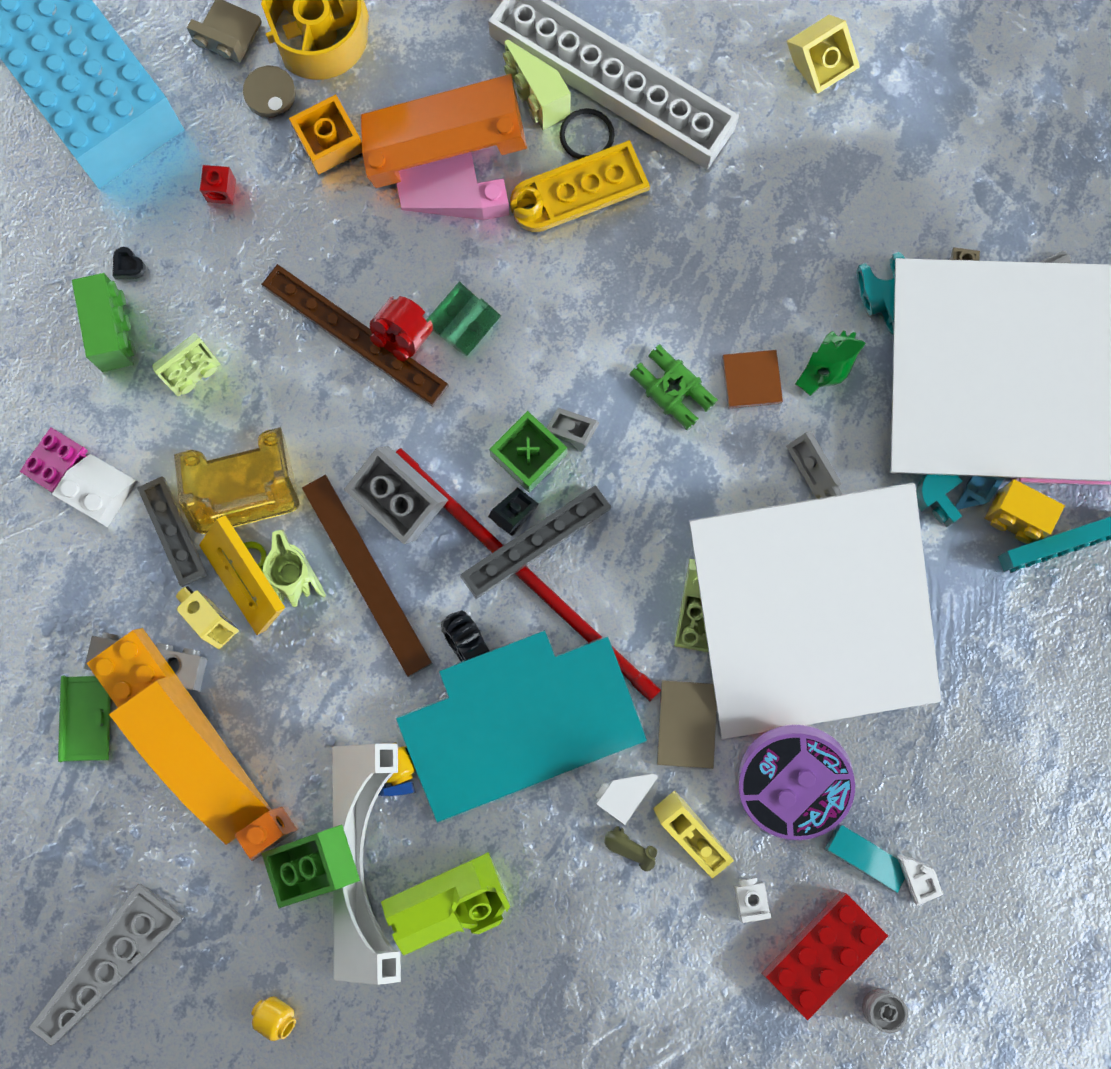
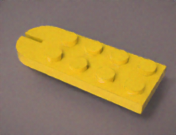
[510,140,650,232]

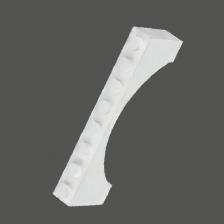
[332,744,401,985]

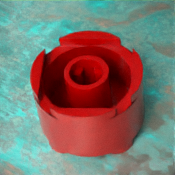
[370,296,433,362]

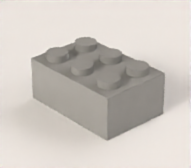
[344,446,448,544]

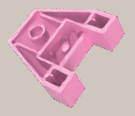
[397,152,510,220]

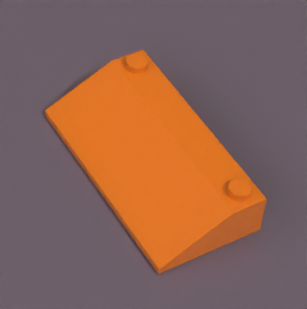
[361,74,527,188]

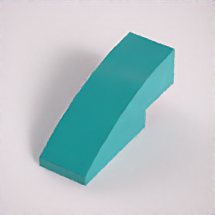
[824,824,905,893]

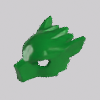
[795,330,866,396]

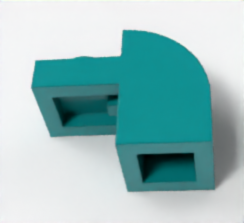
[916,474,963,527]

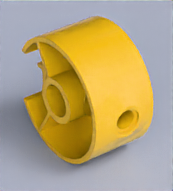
[261,0,369,80]

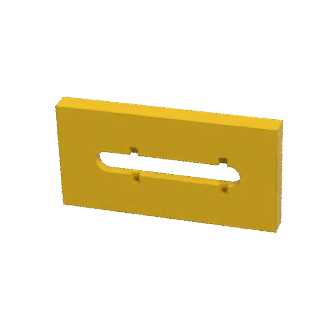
[199,516,285,635]

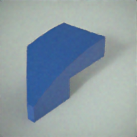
[378,782,416,796]

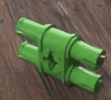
[629,344,718,431]

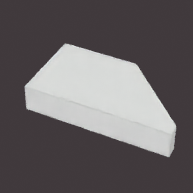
[897,855,943,906]

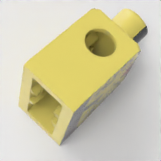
[176,586,240,649]

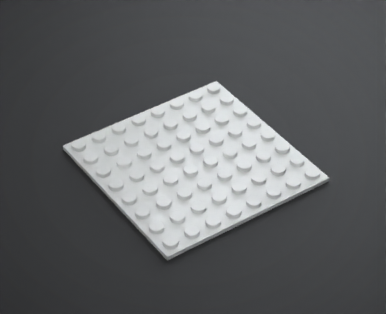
[891,258,1111,481]
[689,483,941,739]

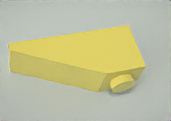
[653,790,734,879]

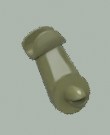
[604,826,657,871]

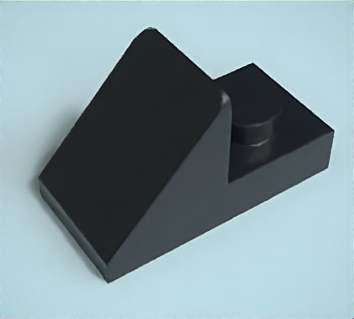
[488,487,539,536]

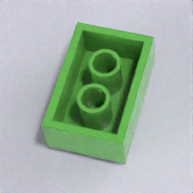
[72,273,136,372]
[261,825,360,908]

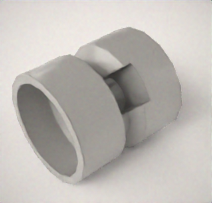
[862,988,908,1033]

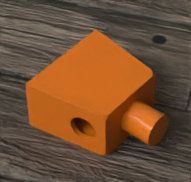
[235,807,297,861]

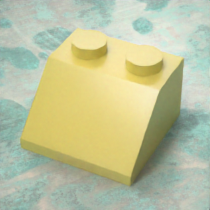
[786,15,860,94]

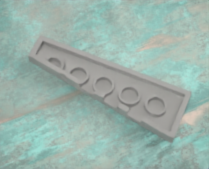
[29,884,185,1046]

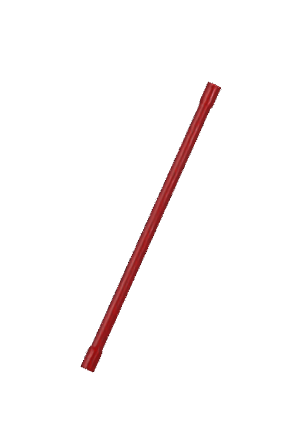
[396,448,661,702]

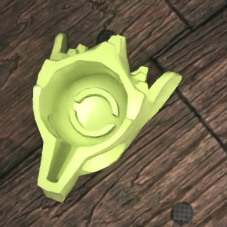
[263,530,326,607]

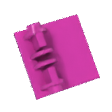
[20,427,88,493]

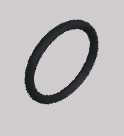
[559,108,615,159]

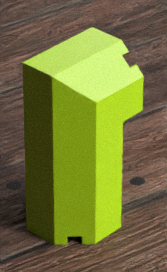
[381,852,510,956]

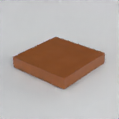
[722,350,783,409]

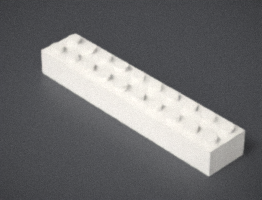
[488,0,739,170]

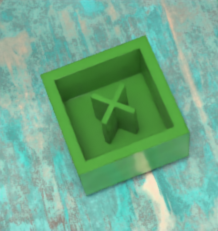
[489,411,567,493]

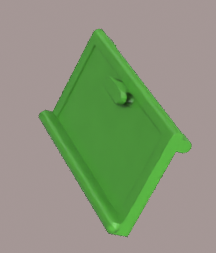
[58,675,111,762]

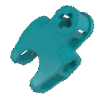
[856,252,905,335]

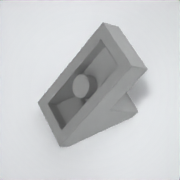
[547,408,599,452]

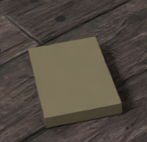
[657,680,717,769]

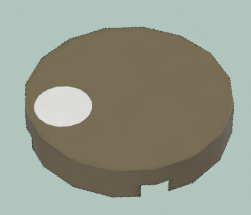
[243,65,296,118]

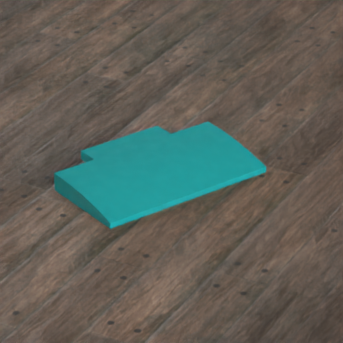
[396,630,647,822]

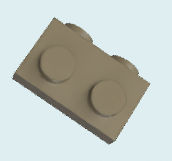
[187,0,262,63]

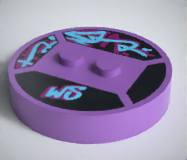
[739,725,855,840]

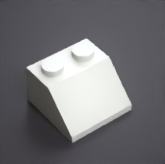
[52,454,137,527]
[594,773,658,825]

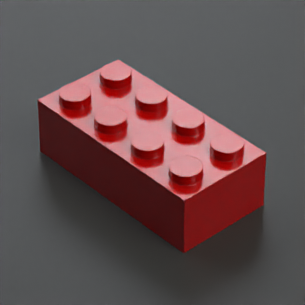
[761,891,888,1020]

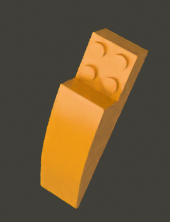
[86,628,272,845]

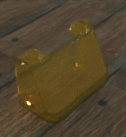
[174,427,300,534]

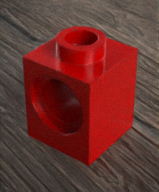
[200,165,236,204]

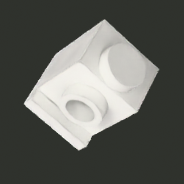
[734,878,771,923]

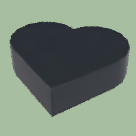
[112,247,146,279]

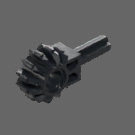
[441,610,490,662]

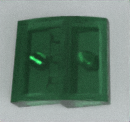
[426,281,501,356]

